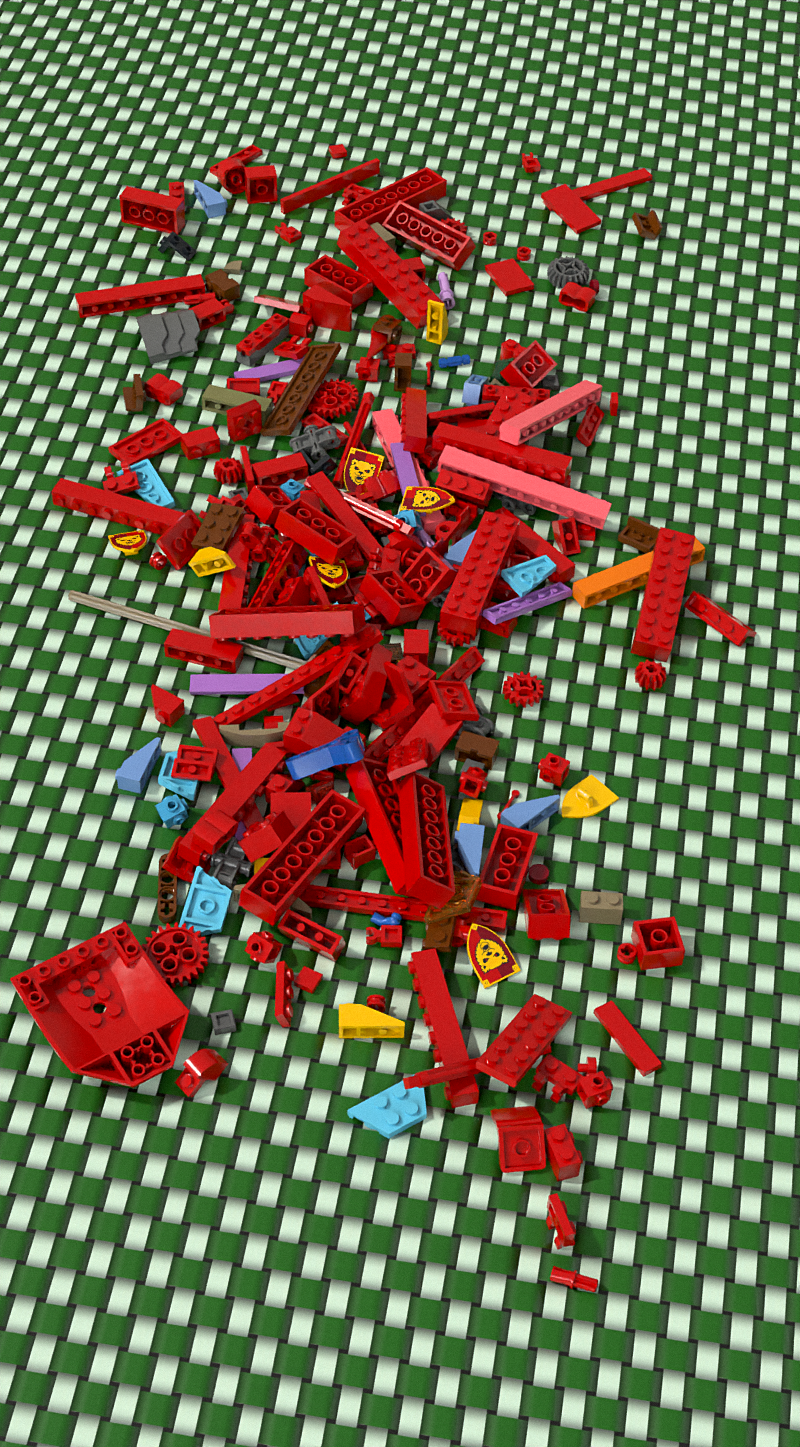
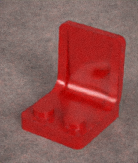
[368,661,415,729]
[491,1106,546,1173]

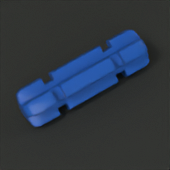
[438,354,470,368]

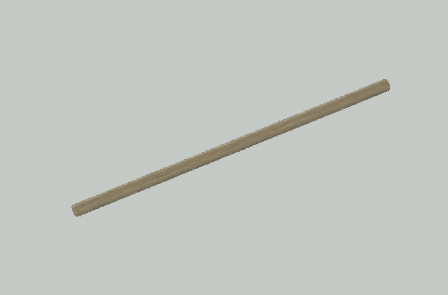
[68,590,306,669]

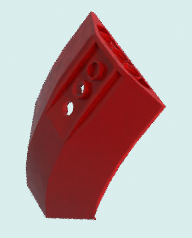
[10,922,190,1088]

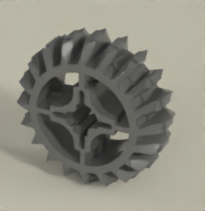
[547,256,589,289]

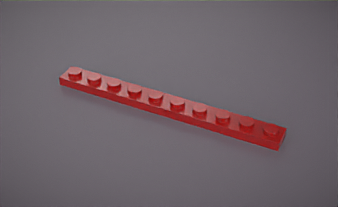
[212,625,384,732]
[364,646,485,762]
[299,885,508,933]

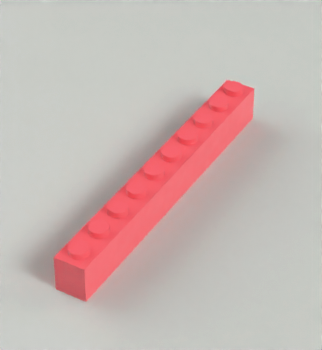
[499,380,603,446]
[372,409,446,536]
[437,445,612,530]

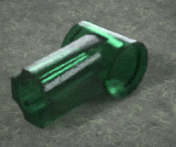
[489,358,514,384]

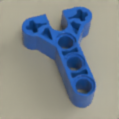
[285,729,365,780]

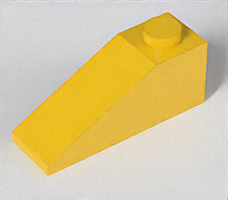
[426,300,449,345]
[188,547,236,577]
[457,798,483,831]
[339,1003,405,1038]

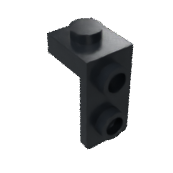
[158,231,197,261]
[300,449,338,476]

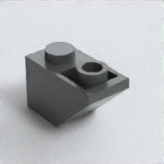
[419,200,453,221]

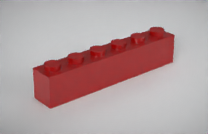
[400,387,427,454]
[493,506,576,584]

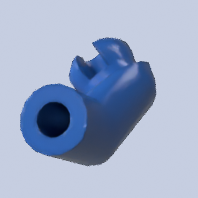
[370,912,402,927]

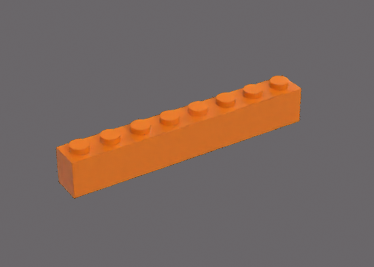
[572,537,705,609]

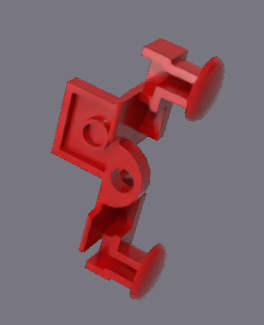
[399,495,478,572]

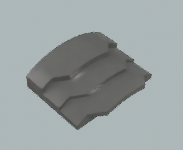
[136,308,201,364]

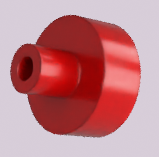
[578,1057,597,1075]

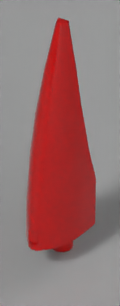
[366,325,388,361]

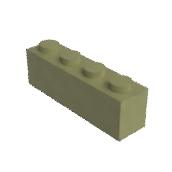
[202,384,272,424]

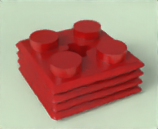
[226,399,262,442]

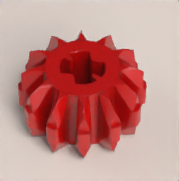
[213,457,243,485]
[634,659,667,691]

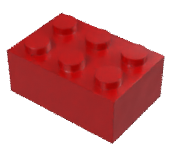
[358,568,426,625]

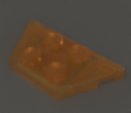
[424,869,482,924]

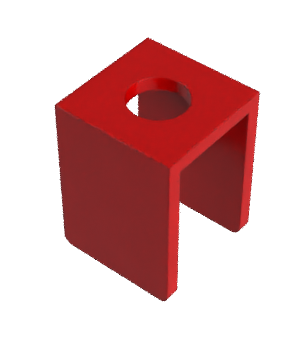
[403,629,429,667]

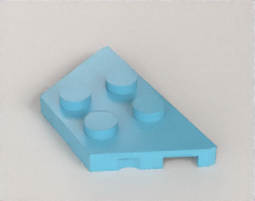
[158,746,203,801]
[178,866,233,936]
[347,1074,427,1139]

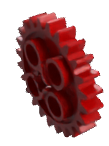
[306,378,359,419]
[141,922,210,988]

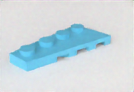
[116,459,176,509]

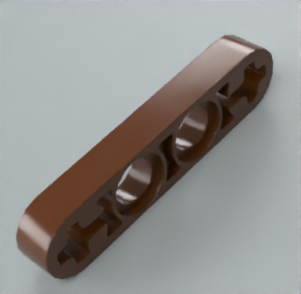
[157,853,178,924]

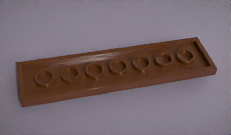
[260,343,342,436]

